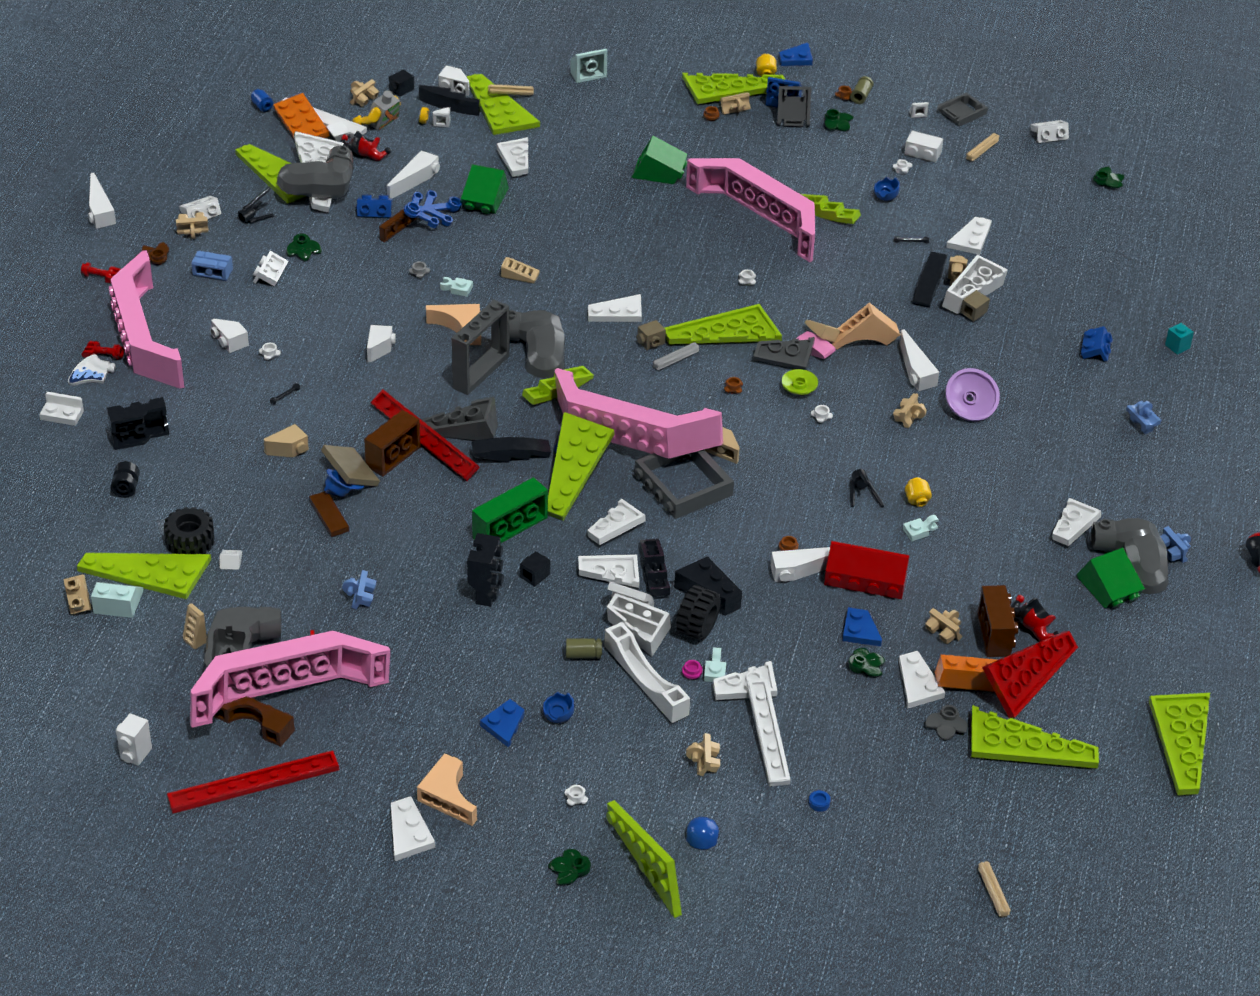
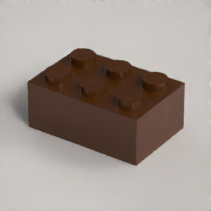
[364,410,421,477]
[977,585,1018,657]

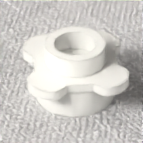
[893,159,912,175]
[739,269,756,285]
[259,343,281,360]
[811,405,833,422]
[565,785,588,806]

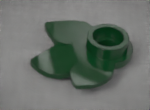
[825,109,854,131]
[1093,167,1125,188]
[287,233,322,262]
[848,648,885,676]
[548,849,591,885]

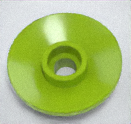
[782,369,818,395]

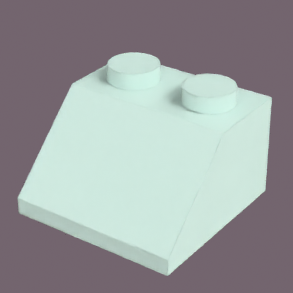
[570,49,607,83]
[91,582,144,618]

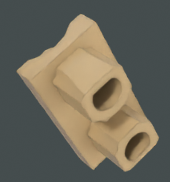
[350,79,379,107]
[720,92,751,114]
[176,212,209,239]
[948,256,968,285]
[893,393,927,428]
[64,574,92,615]
[925,608,962,644]
[686,733,720,776]

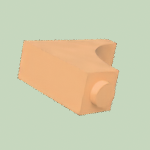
[832,303,900,350]
[426,304,481,345]
[417,754,477,826]

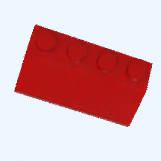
[824,541,910,599]

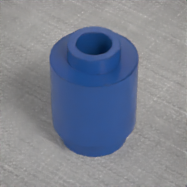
[251,89,273,112]

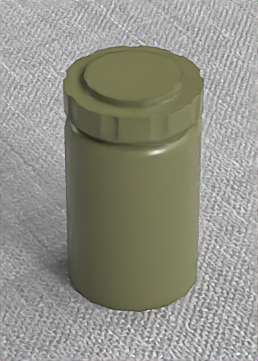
[850,76,874,104]
[566,638,602,659]

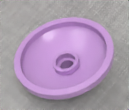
[945,368,1000,421]

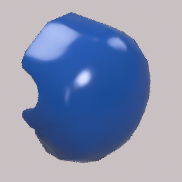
[874,177,900,201]
[543,692,575,723]
[686,817,719,849]

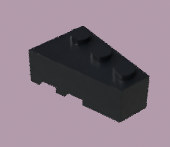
[674,556,742,616]

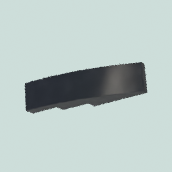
[419,85,481,116]
[913,251,948,308]
[471,437,552,463]
[640,538,670,596]

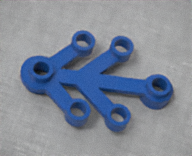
[403,190,462,228]

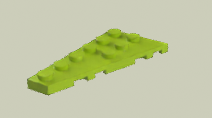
[606,800,682,918]

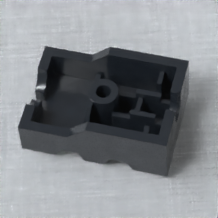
[107,397,169,450]
[467,533,504,607]

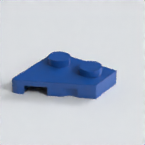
[779,43,813,66]
[843,607,882,647]
[480,699,525,747]

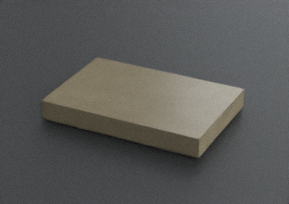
[321,445,380,486]

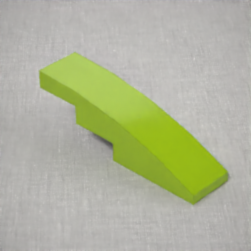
[801,194,861,224]
[522,366,594,405]

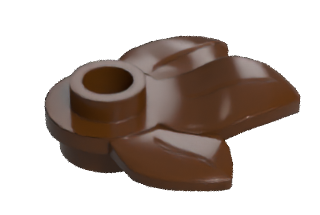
[136,242,169,265]

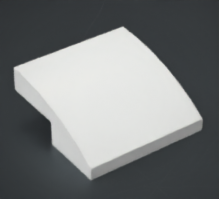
[608,582,654,607]

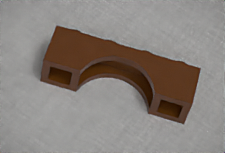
[213,696,295,747]

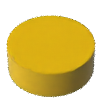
[419,107,429,124]

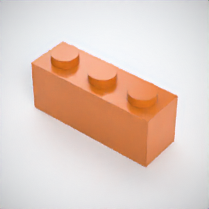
[935,654,997,692]

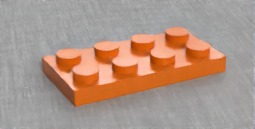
[273,93,330,138]

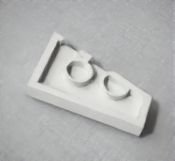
[497,137,528,177]
[588,294,642,322]
[578,555,639,588]

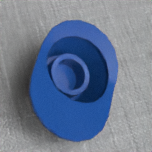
[324,469,364,497]

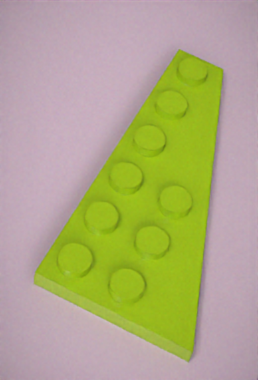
[682,73,786,104]
[466,74,540,135]
[235,144,306,204]
[665,304,782,344]
[548,412,615,521]
[77,553,211,599]
[1149,693,1210,795]
[971,705,1099,768]

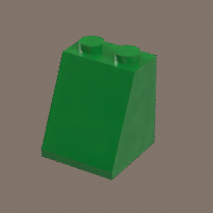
[632,135,687,184]
[461,164,509,213]
[1076,548,1145,608]

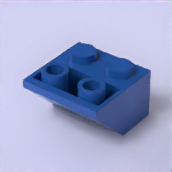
[766,77,802,107]

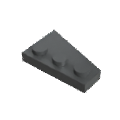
[754,337,815,370]

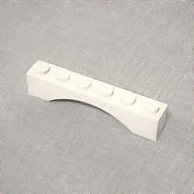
[605,622,690,723]

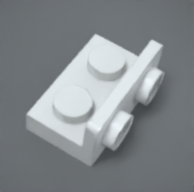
[1030,120,1069,143]
[179,196,221,219]
[253,251,288,286]
[39,392,84,426]

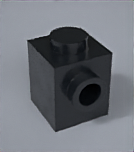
[389,69,414,97]
[520,551,550,587]

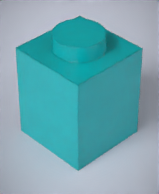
[1165,323,1194,355]

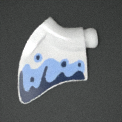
[68,354,116,386]

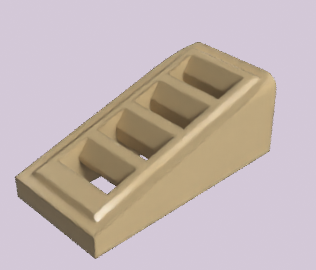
[501,257,540,283]
[805,320,840,342]
[183,603,207,649]

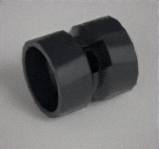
[110,461,140,498]

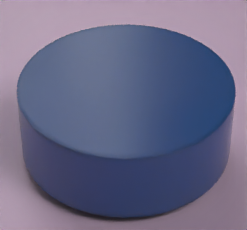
[809,790,831,812]

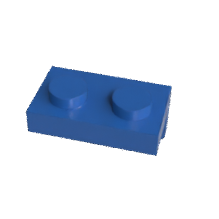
[357,195,393,217]
[1081,326,1113,362]

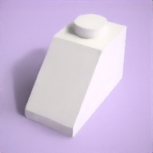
[367,325,396,362]

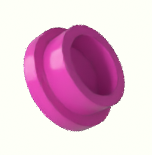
[682,660,703,679]

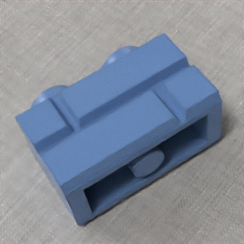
[192,251,233,281]

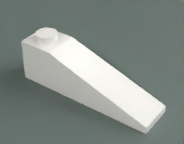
[387,151,440,198]
[88,173,116,229]
[900,329,939,391]
[770,547,830,582]

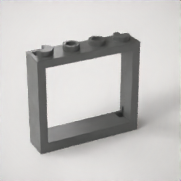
[451,300,509,395]
[634,450,734,519]

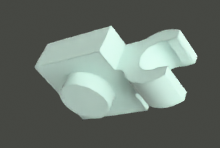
[903,515,939,541]
[704,647,726,682]

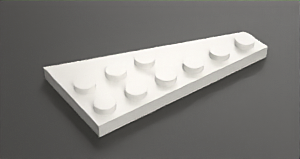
[294,131,343,212]

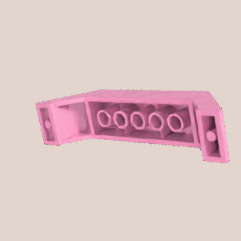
[686,158,815,262]
[108,250,184,388]
[555,368,723,459]
[190,631,390,728]

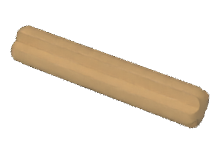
[488,84,534,96]
[966,133,999,161]
[978,861,1010,917]

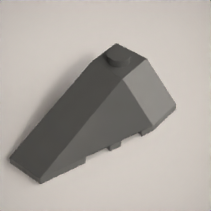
[422,397,498,440]

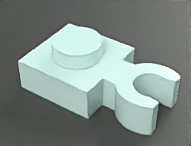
[440,277,473,297]

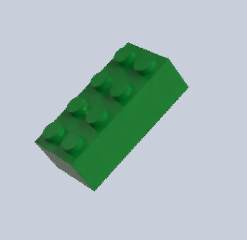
[472,477,548,543]

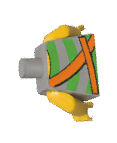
[352,91,401,131]

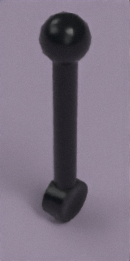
[894,236,930,243]
[270,383,300,404]

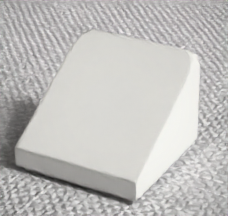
[909,102,929,118]
[433,107,450,127]
[326,121,351,142]
[220,550,242,570]

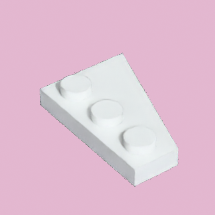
[946,217,992,255]
[1052,498,1101,546]
[587,499,646,545]
[899,651,945,709]
[713,661,777,700]
[391,796,435,861]

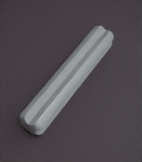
[653,342,699,371]

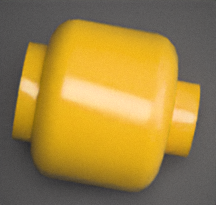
[756,54,777,76]
[905,477,932,507]

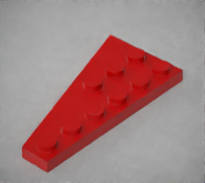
[982,631,1078,718]

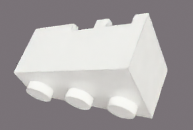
[607,592,671,657]

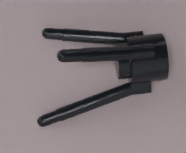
[237,187,274,224]
[849,469,885,508]

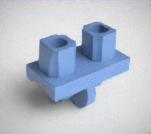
[1126,401,1161,434]
[1160,526,1191,563]
[342,570,376,609]

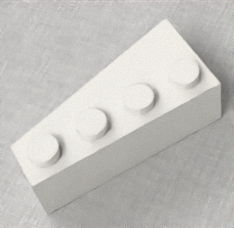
[942,255,1008,314]

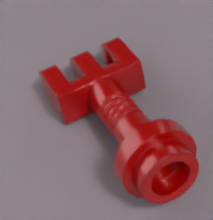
[81,262,121,283]
[82,341,124,359]

